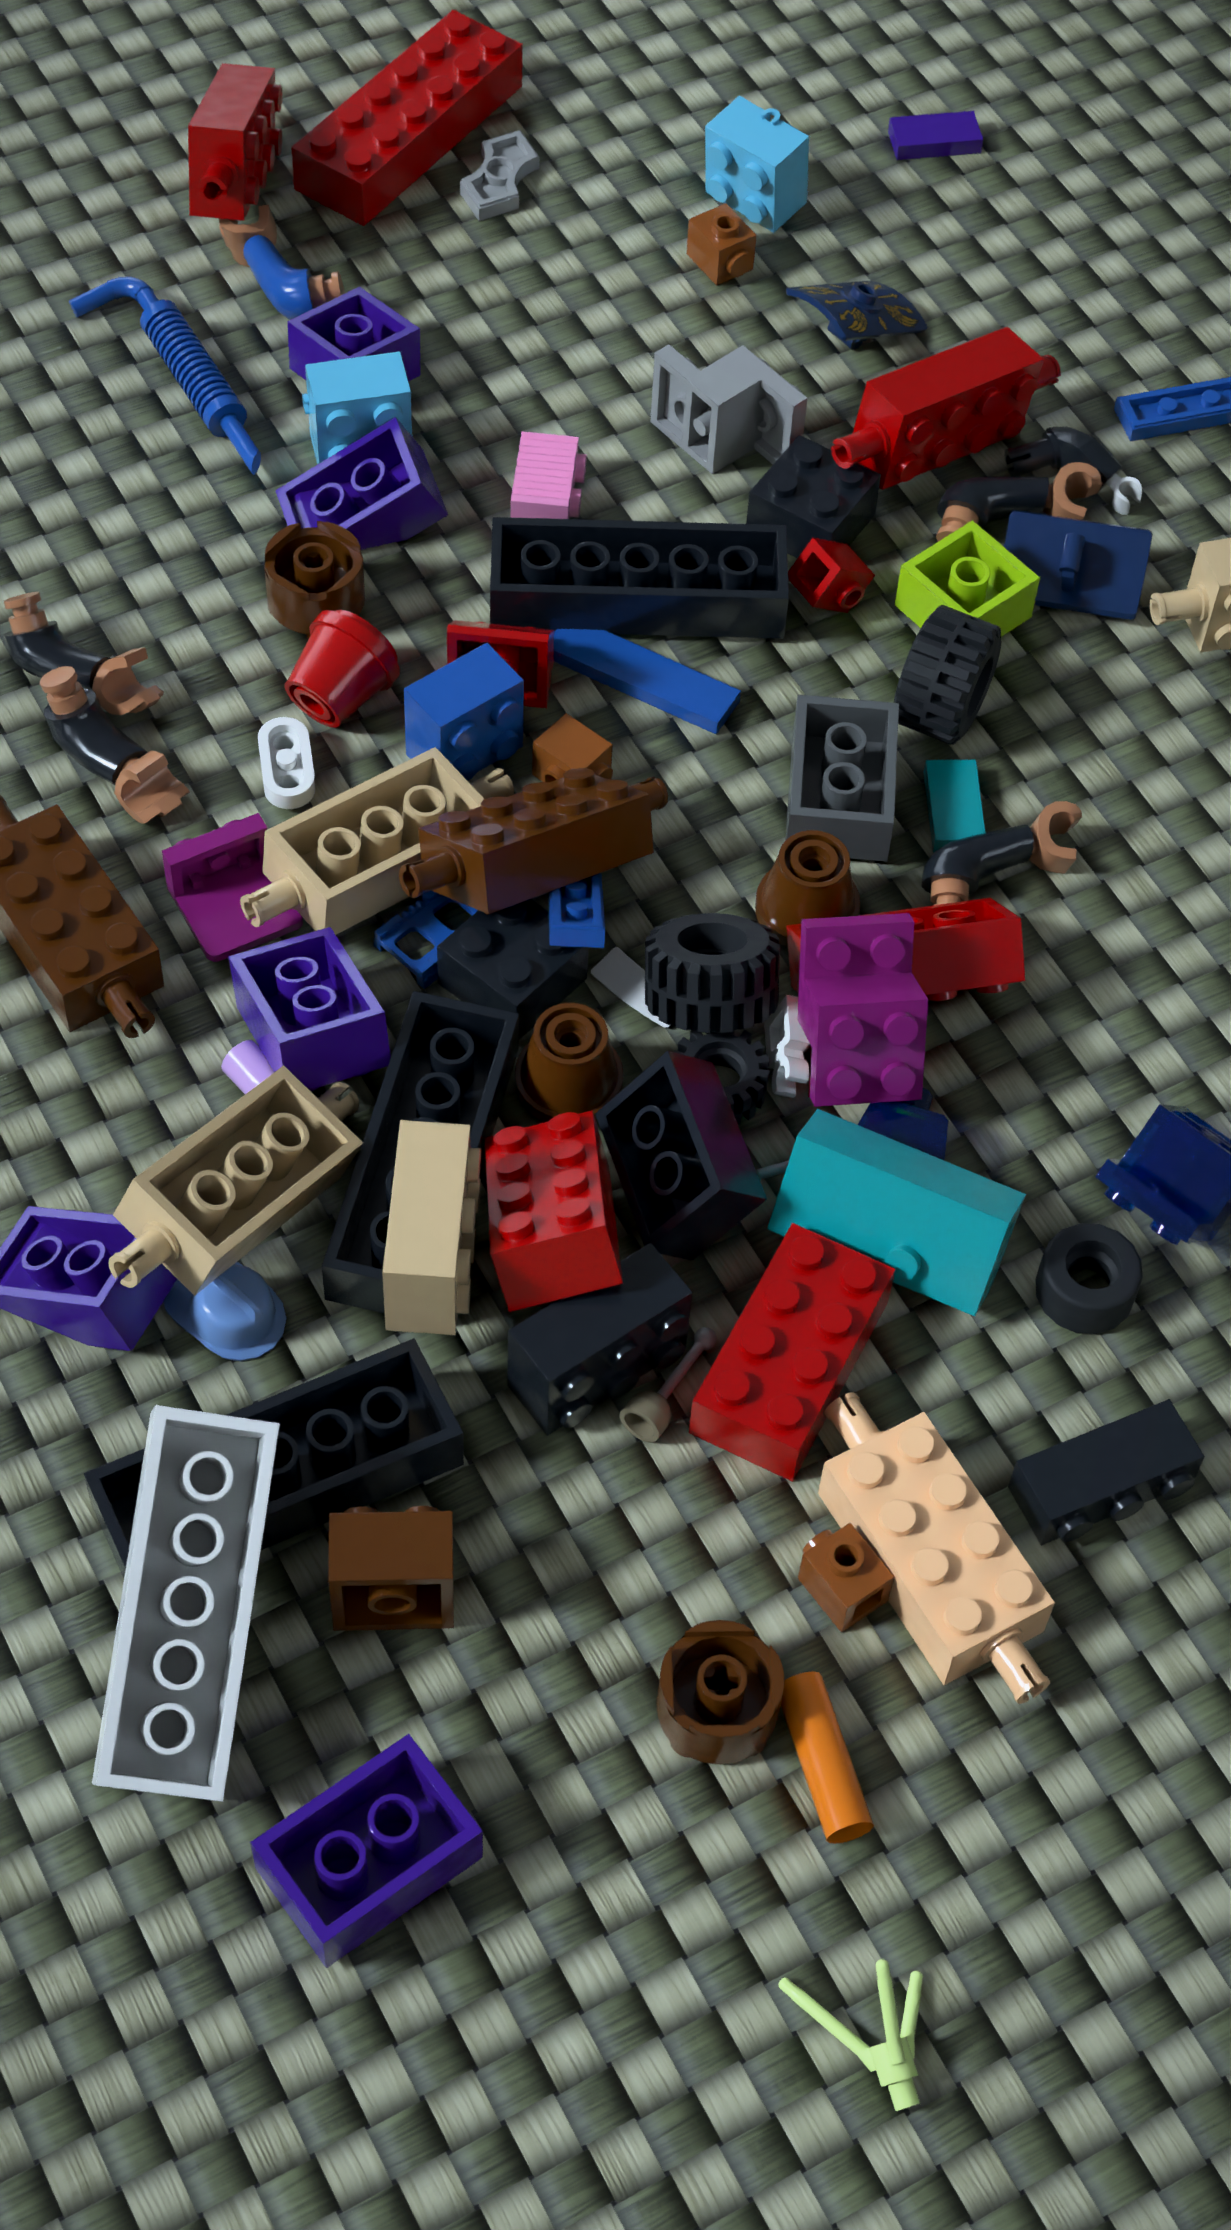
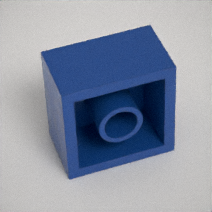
[404,643,524,781]

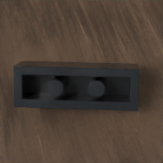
[1008,1399,1205,1546]

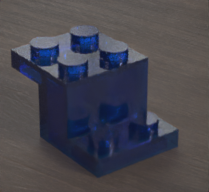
[1095,1104,1231,1245]

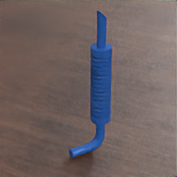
[68,277,261,475]

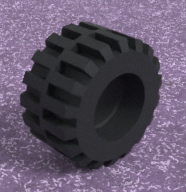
[894,605,1001,745]
[645,913,780,1033]

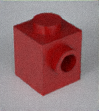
[788,537,875,613]

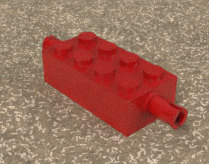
[188,63,282,221]
[831,327,1061,490]

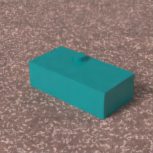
[767,1109,1026,1316]

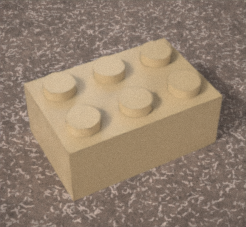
[383,1120,481,1335]

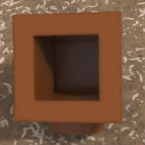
[686,203,757,286]
[532,713,613,783]
[798,1523,895,1633]

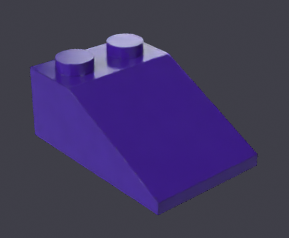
[275,417,448,550]
[0,1206,177,1351]

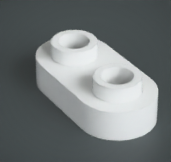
[258,717,315,809]

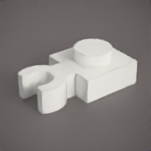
[764,995,810,1098]

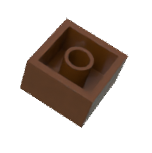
[328,1506,454,1631]

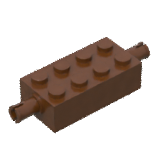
[399,768,668,914]
[0,795,164,1038]

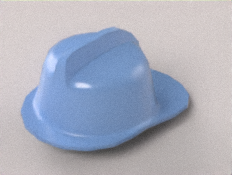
[163,1262,286,1361]

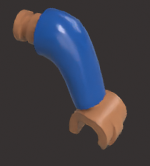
[218,205,345,320]

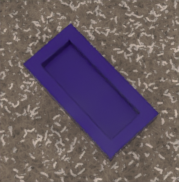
[888,111,983,160]

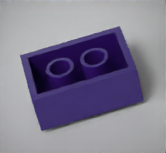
[228,927,391,1091]
[250,1734,483,1969]

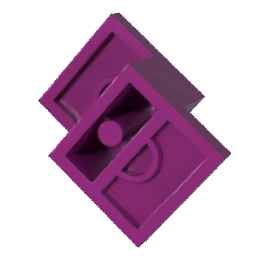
[797,913,928,1107]

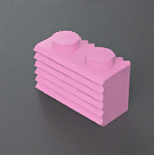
[511,431,587,519]

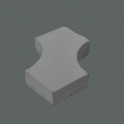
[460,130,540,221]

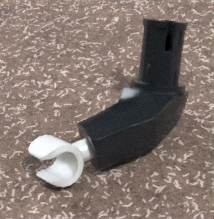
[1004,427,1142,515]

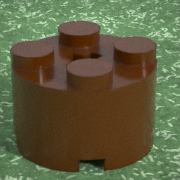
[264,521,365,638]
[657,1620,784,1764]

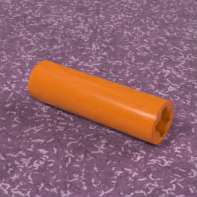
[781,1671,874,1844]

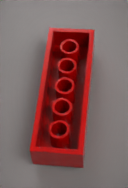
[291,9,523,226]

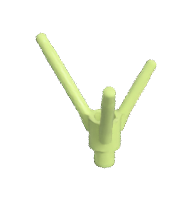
[779,1959,923,2111]

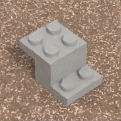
[650,344,808,475]

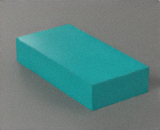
[923,760,985,853]

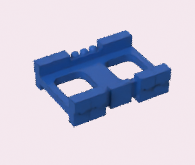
[373,891,478,989]

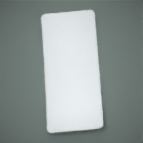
[591,947,670,1028]

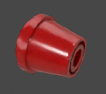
[284,610,400,728]

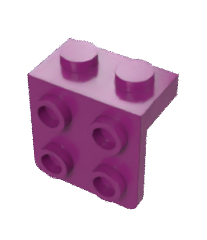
[162,813,303,962]

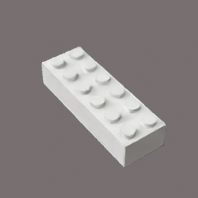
[92,1405,280,1801]

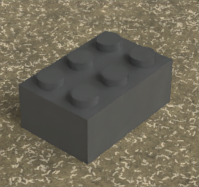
[786,695,899,861]

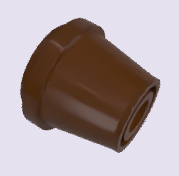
[755,830,860,947]
[515,1003,624,1122]

